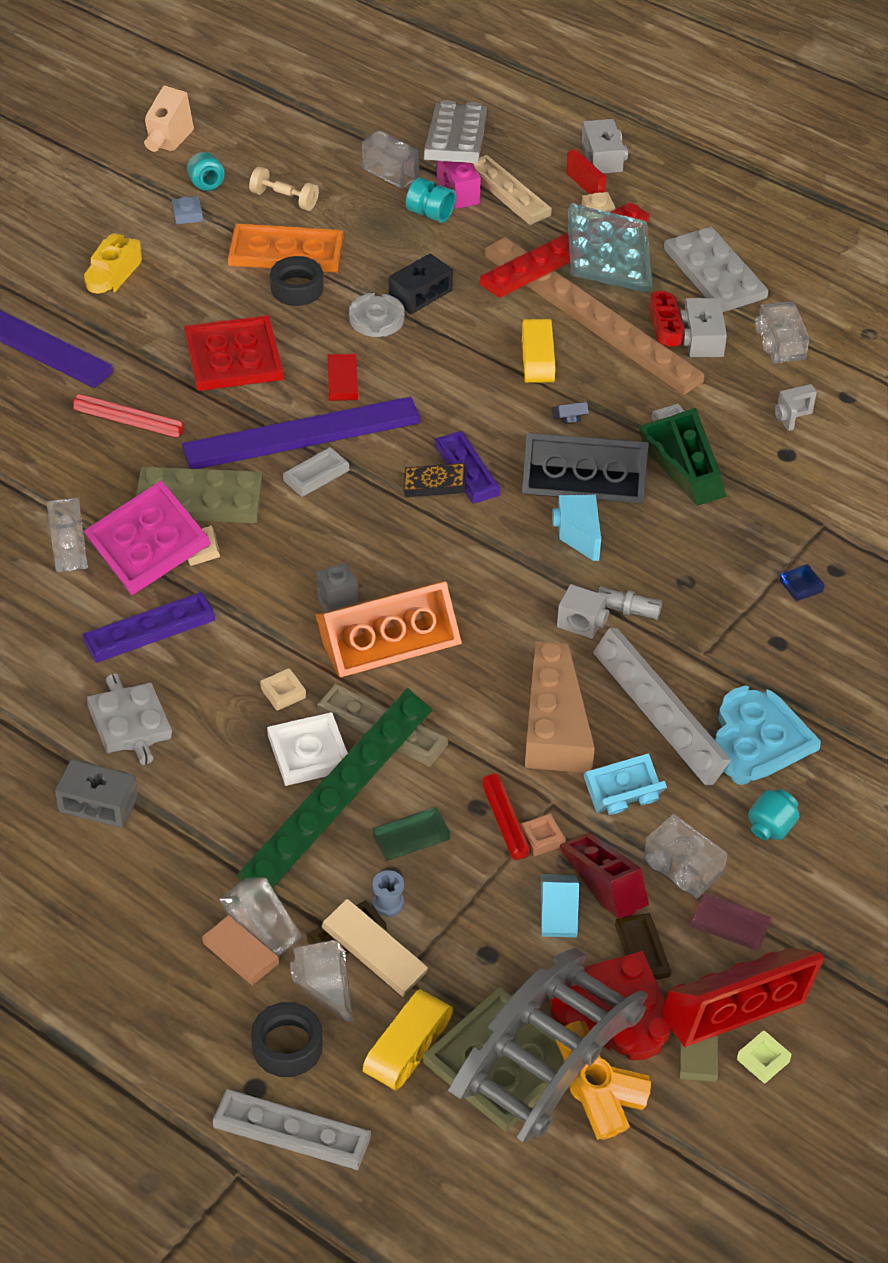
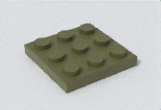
[423,987,565,1132]

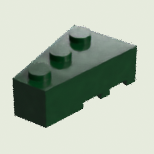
[638,408,726,506]

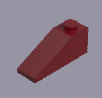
[560,832,649,919]

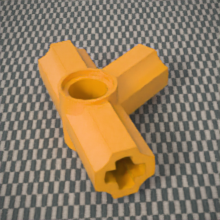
[555,1020,651,1140]

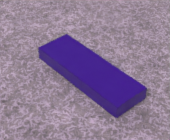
[435,431,500,504]

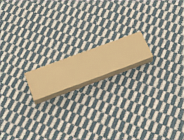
[472,155,552,225]

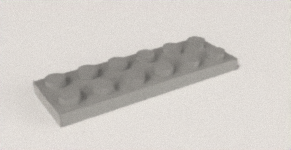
[424,100,487,163]

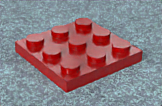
[184,315,284,391]

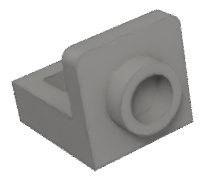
[775,384,817,431]

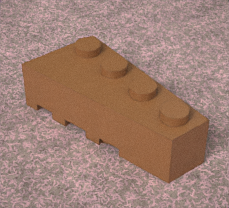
[525,641,595,773]

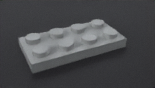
[664,226,769,312]

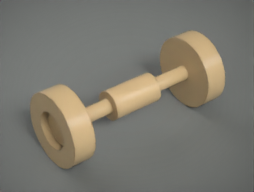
[249,166,319,211]

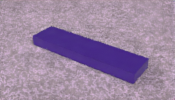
[83,592,215,663]

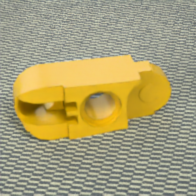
[84,233,142,293]

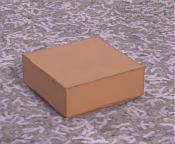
[520,813,566,857]

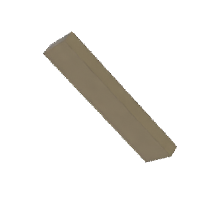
[317,683,448,767]

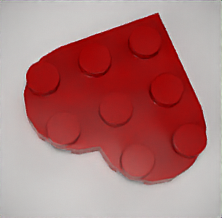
[550,951,671,1061]

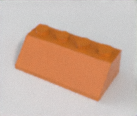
[315,581,462,678]

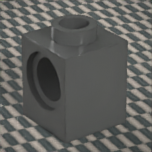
[317,562,359,611]

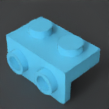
[583,753,667,815]

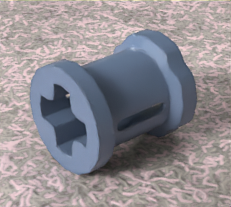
[372,870,404,917]

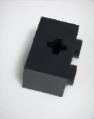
[389,253,453,315]

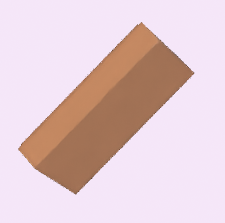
[202,915,279,986]

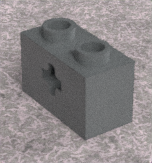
[55,760,138,828]

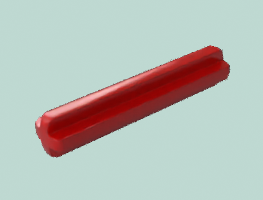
[482,773,530,861]

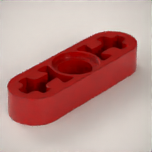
[649,291,685,347]

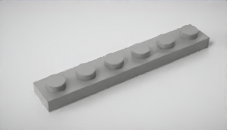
[593,628,731,785]

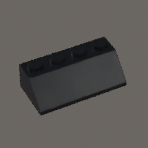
[522,433,648,503]

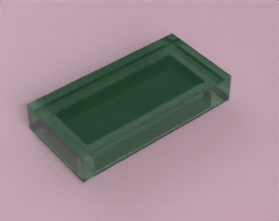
[373,807,450,861]

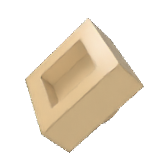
[582,192,616,220]
[187,526,220,566]
[261,668,306,711]

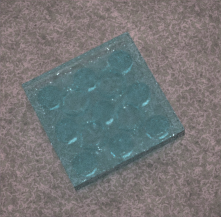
[567,203,652,293]

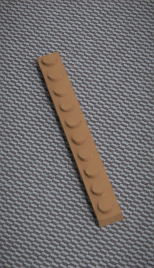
[485,237,704,395]

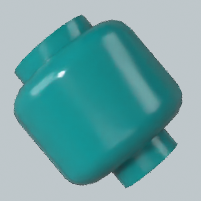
[187,152,225,191]
[748,789,800,841]

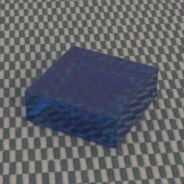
[780,564,825,602]

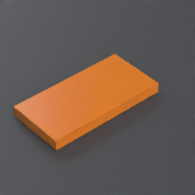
[228,223,344,273]

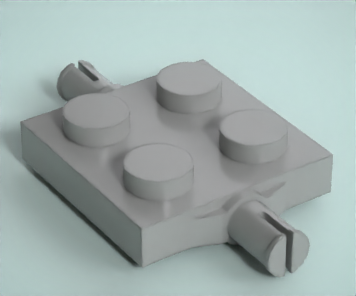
[87,674,172,765]

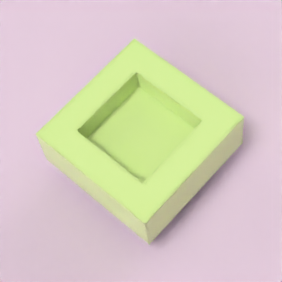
[737,1030,792,1084]

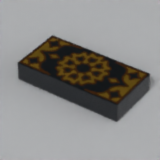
[403,463,467,497]

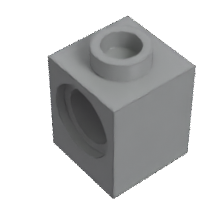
[557,584,609,639]

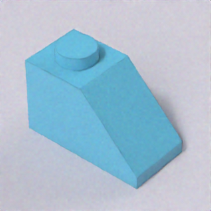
[552,495,601,561]

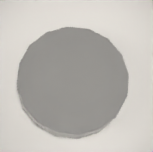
[348,293,405,337]

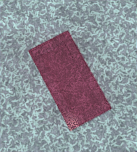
[691,893,772,951]

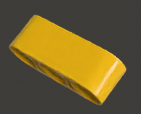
[522,319,555,383]
[363,989,453,1090]

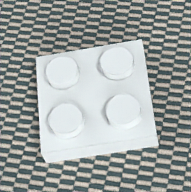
[267,712,348,786]

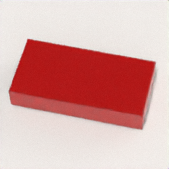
[566,149,606,195]
[327,354,358,401]

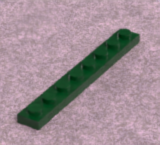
[236,688,433,900]

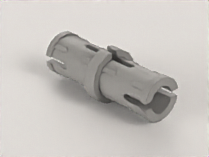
[598,586,662,620]

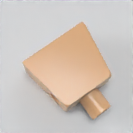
[144,85,194,152]

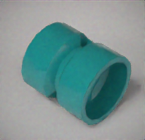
[406,177,456,223]

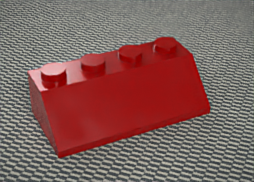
[661,948,824,1048]

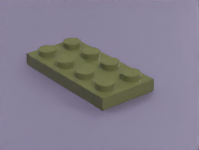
[136,467,263,523]

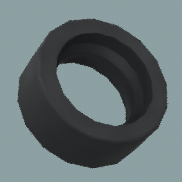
[270,256,324,306]
[251,1002,323,1077]

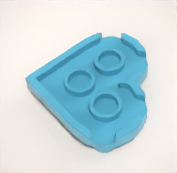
[715,686,821,785]

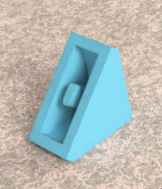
[541,874,579,937]

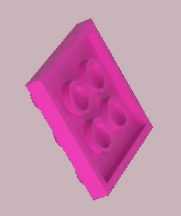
[84,480,211,596]

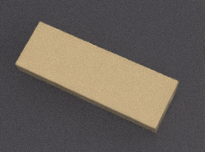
[322,899,428,997]

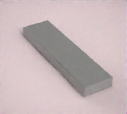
[213,1089,371,1170]

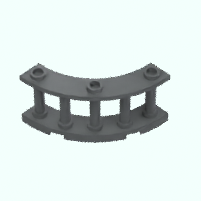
[448,948,648,1142]

